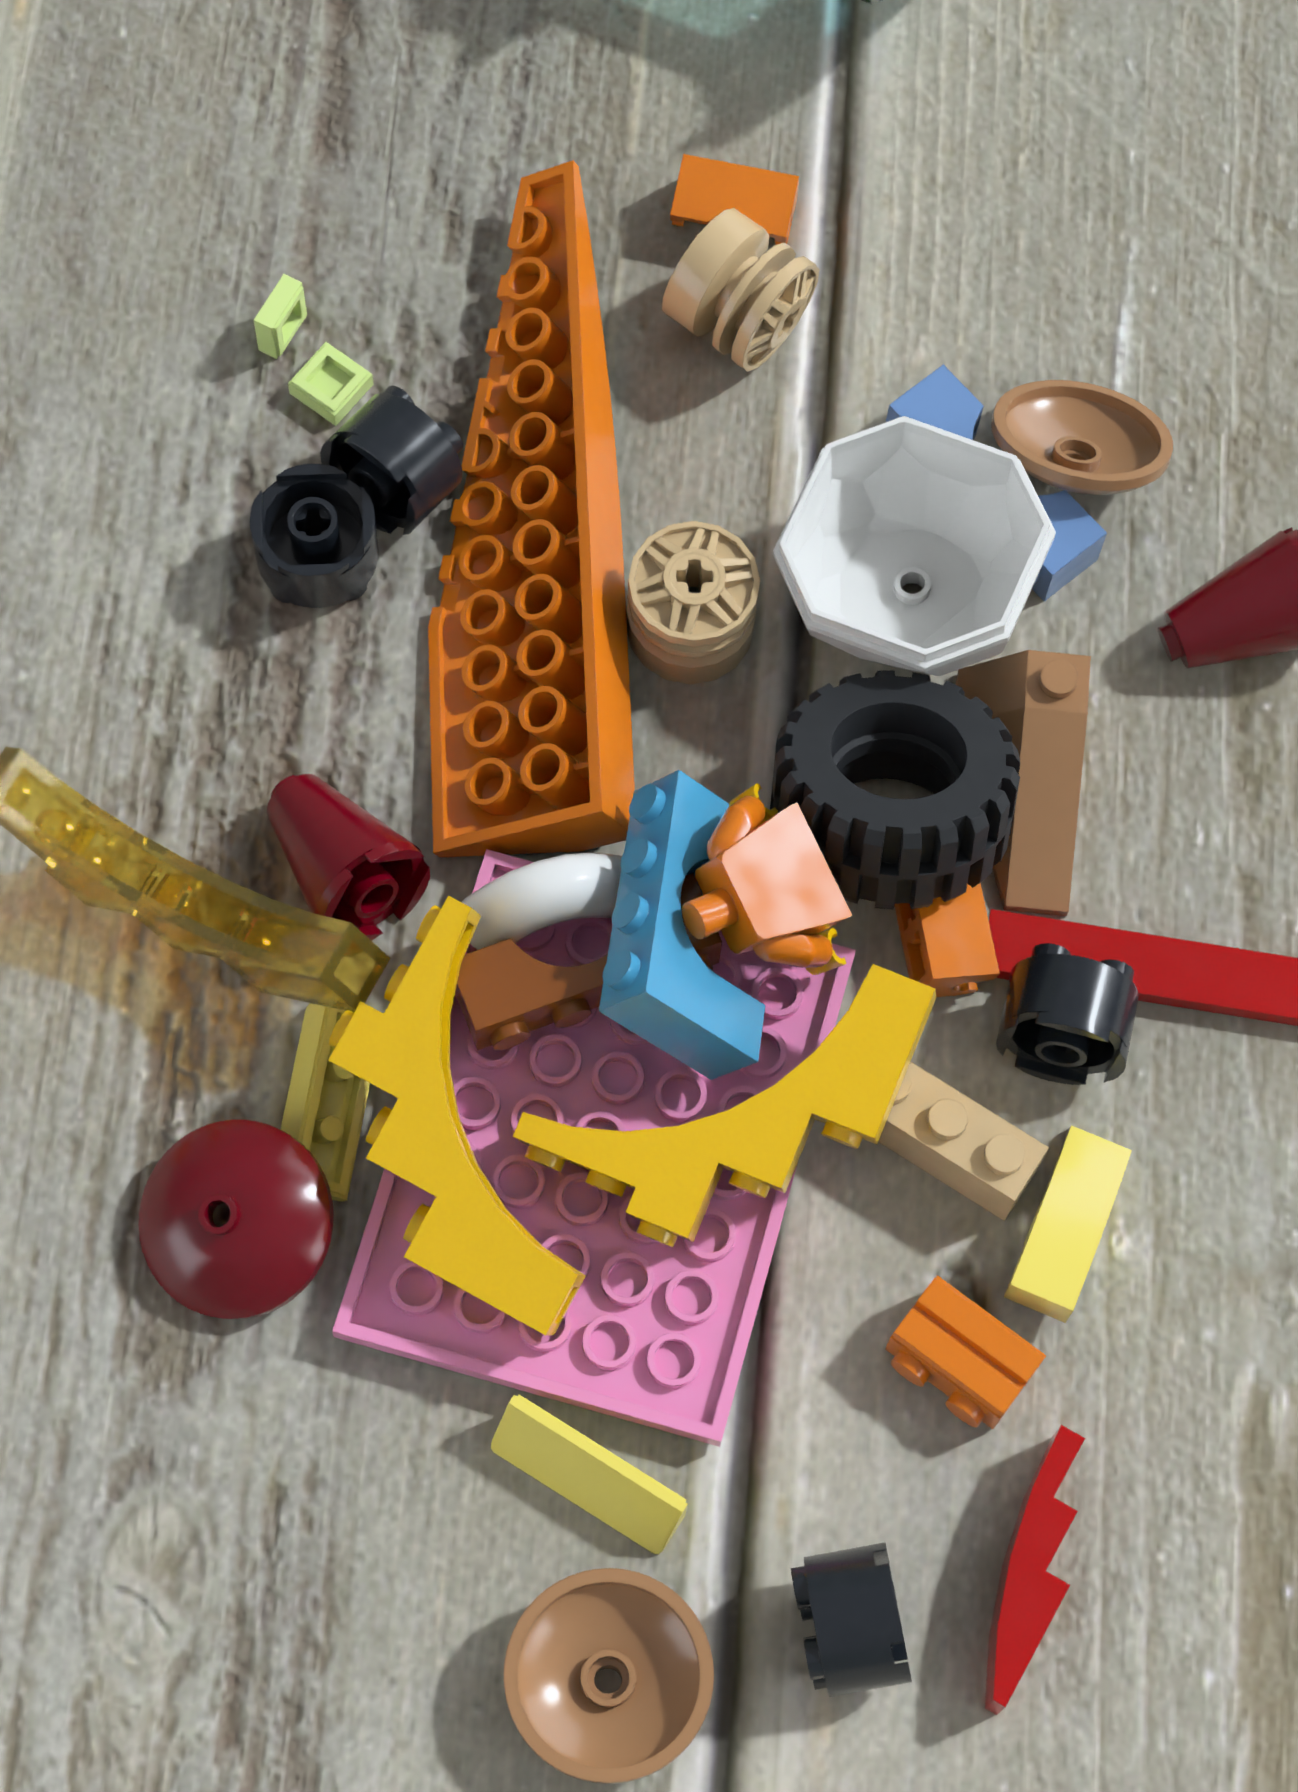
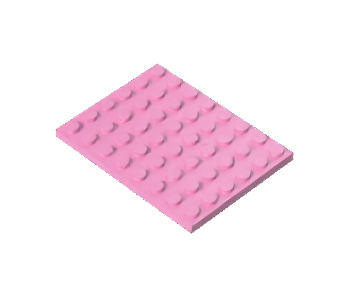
[332,849,856,1447]

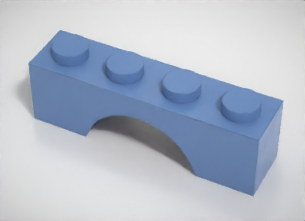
[886,364,1107,602]

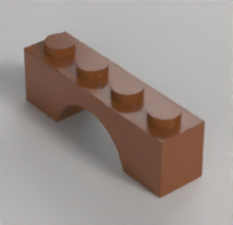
[455,873,722,1051]

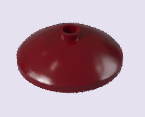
[138,1119,334,1320]

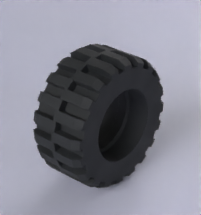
[770,670,1021,910]

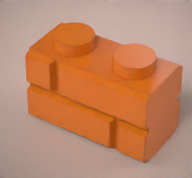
[885,1275,1046,1429]

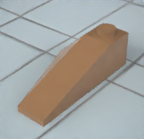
[956,650,1091,916]

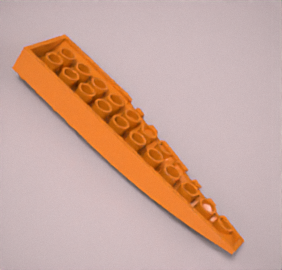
[428,160,635,857]

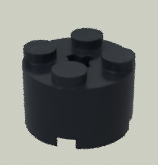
[320,385,463,535]
[250,464,379,608]
[996,943,1139,1085]
[791,1542,912,1697]

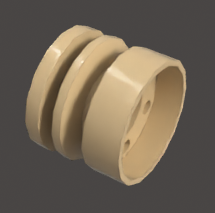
[662,208,820,372]
[626,521,760,685]

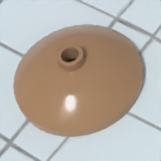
[991,380,1173,495]
[504,1568,714,1784]

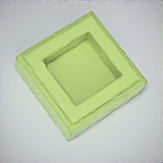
[254,274,307,359]
[288,342,374,426]

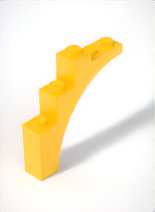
[328,895,586,1336]
[512,964,936,1248]

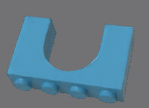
[599,770,765,1080]

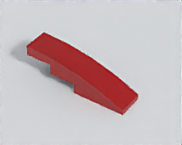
[985,1425,1085,1715]

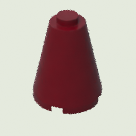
[1158,527,1298,668]
[267,774,430,947]

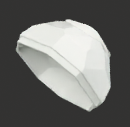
[773,416,1056,677]

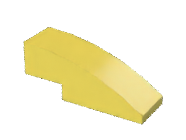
[1004,1125,1132,1323]

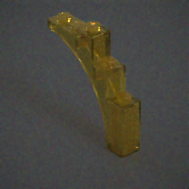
[0,747,391,1012]

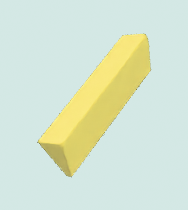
[281,996,370,1202]
[491,1394,688,1555]

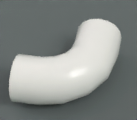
[462,853,622,950]

